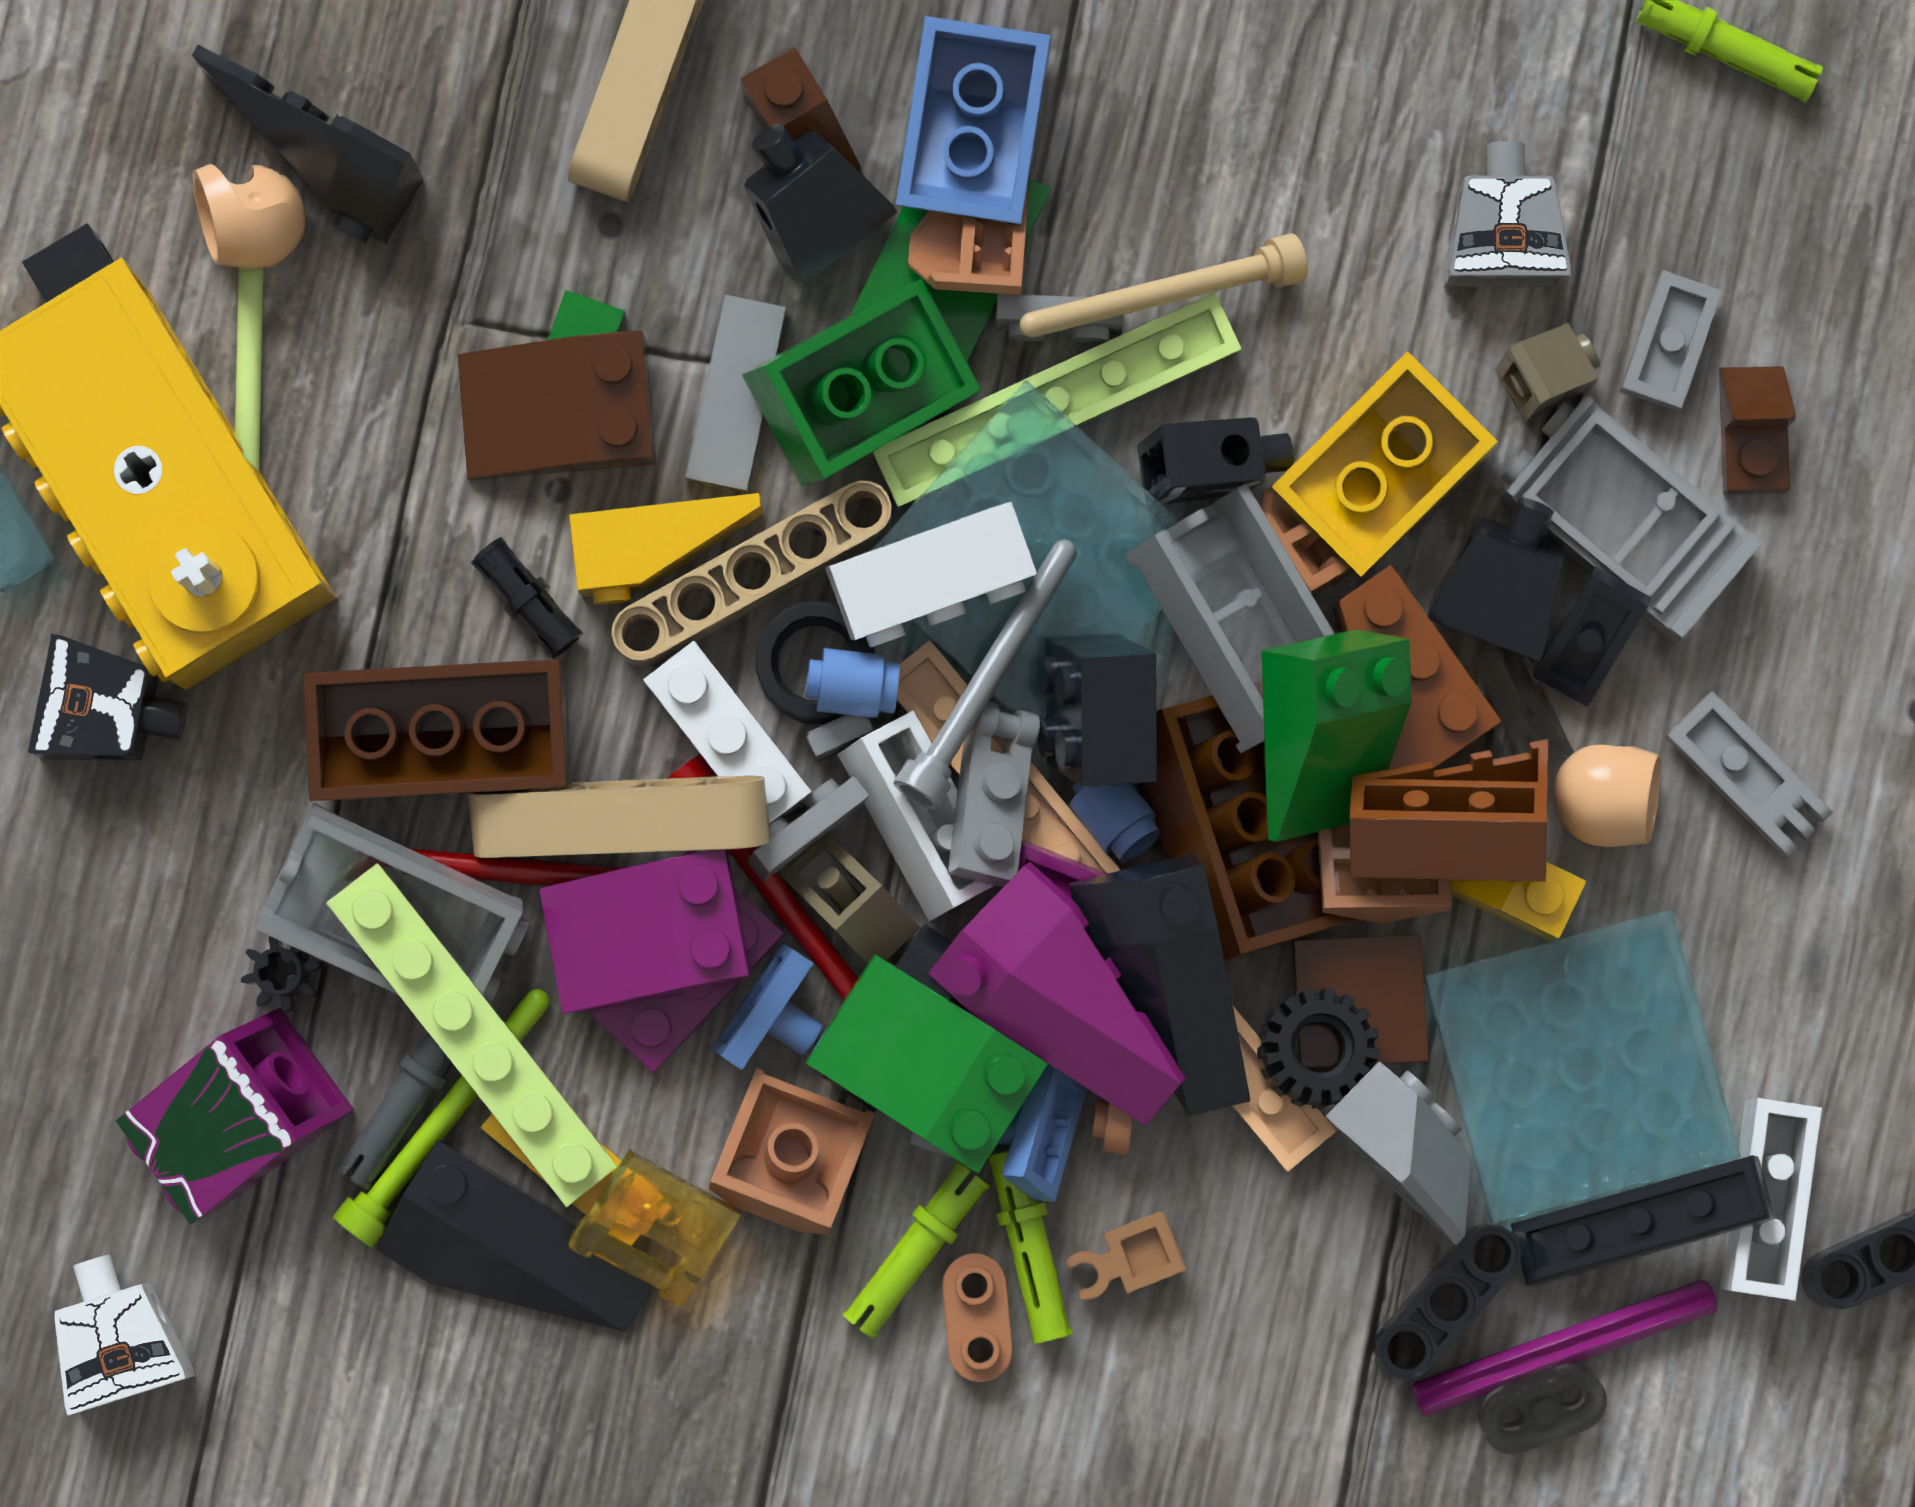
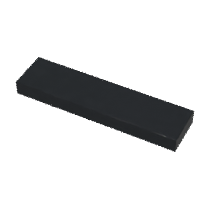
[1511,1155,1775,1287]

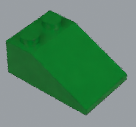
[742,278,981,486]
[1261,629,1412,842]
[805,954,1048,1174]

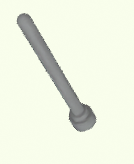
[893,540,1077,810]

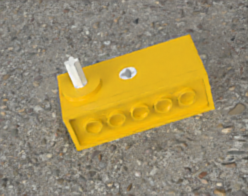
[0,257,337,690]

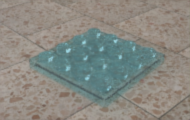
[870,380,1180,720]
[1424,910,1741,1223]

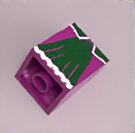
[116,1008,354,1225]

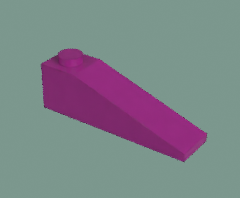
[928,862,1186,1126]

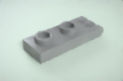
[1664,691,1833,858]

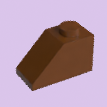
[740,47,861,171]

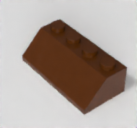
[302,659,569,801]

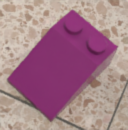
[539,849,752,1015]

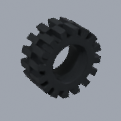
[1257,988,1380,1109]

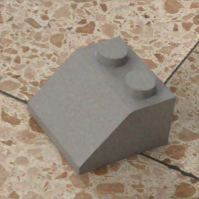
[1325,1061,1471,1245]

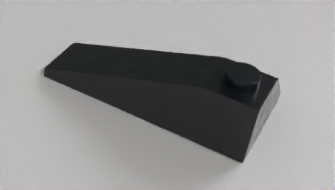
[192,45,424,244]
[1068,853,1251,1116]
[376,1140,660,1332]

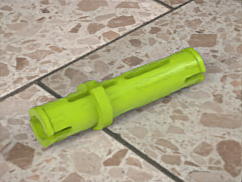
[1635,0,1823,103]
[987,1150,1073,1344]
[842,1161,991,1339]

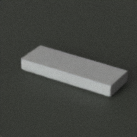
[685,295,787,494]

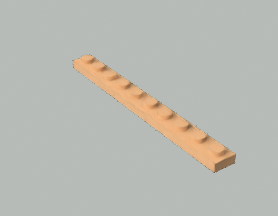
[897,640,1337,1172]

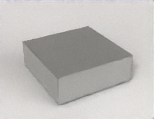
[806,715,874,762]

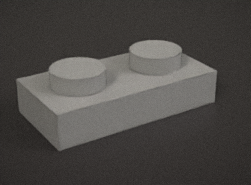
[1619,270,1722,412]
[996,294,1124,344]
[747,776,870,882]

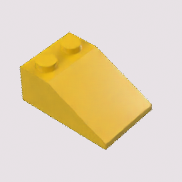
[1271,351,1499,577]

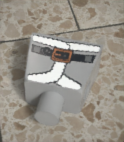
[1444,141,1571,287]

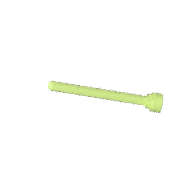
[235,268,264,472]

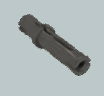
[336,1033,453,1190]

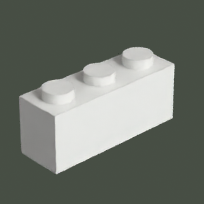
[825,502,1037,647]
[643,641,812,825]
[837,710,995,921]
[1719,1098,1822,1301]

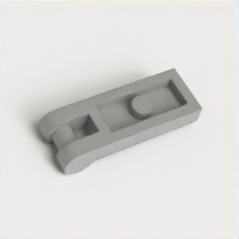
[948,701,1040,887]

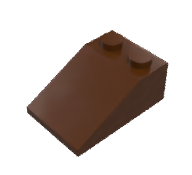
[458,330,657,480]

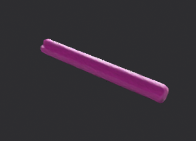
[1412,1280,1718,1416]

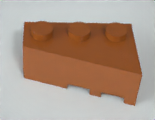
[1333,565,1502,769]
[1350,739,1548,882]

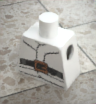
[54,1254,195,1415]

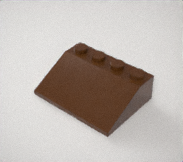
[1143,682,1359,962]

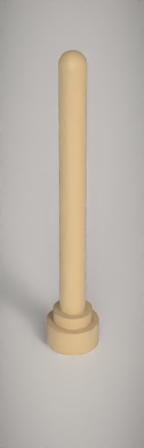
[1020,233,1308,337]

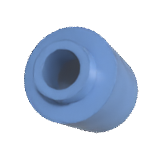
[805,648,900,718]
[1069,783,1161,863]

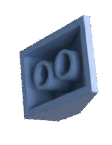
[895,16,1051,225]

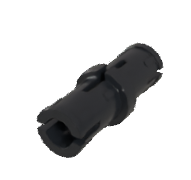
[471,537,583,659]

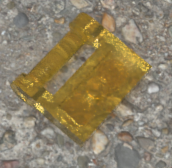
[569,1149,741,1307]

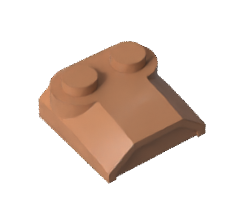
[709,1068,875,1235]

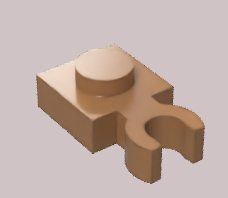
[1065,1210,1187,1300]

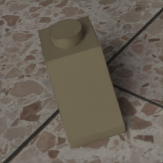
[1495,323,1600,424]
[777,833,921,964]

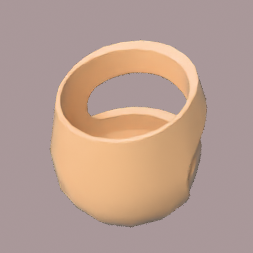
[193,164,306,269]
[1553,744,1662,847]

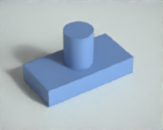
[710,943,822,1070]
[997,1057,1087,1202]

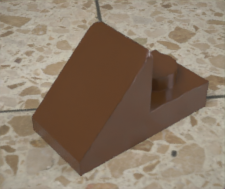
[1719,366,1796,494]

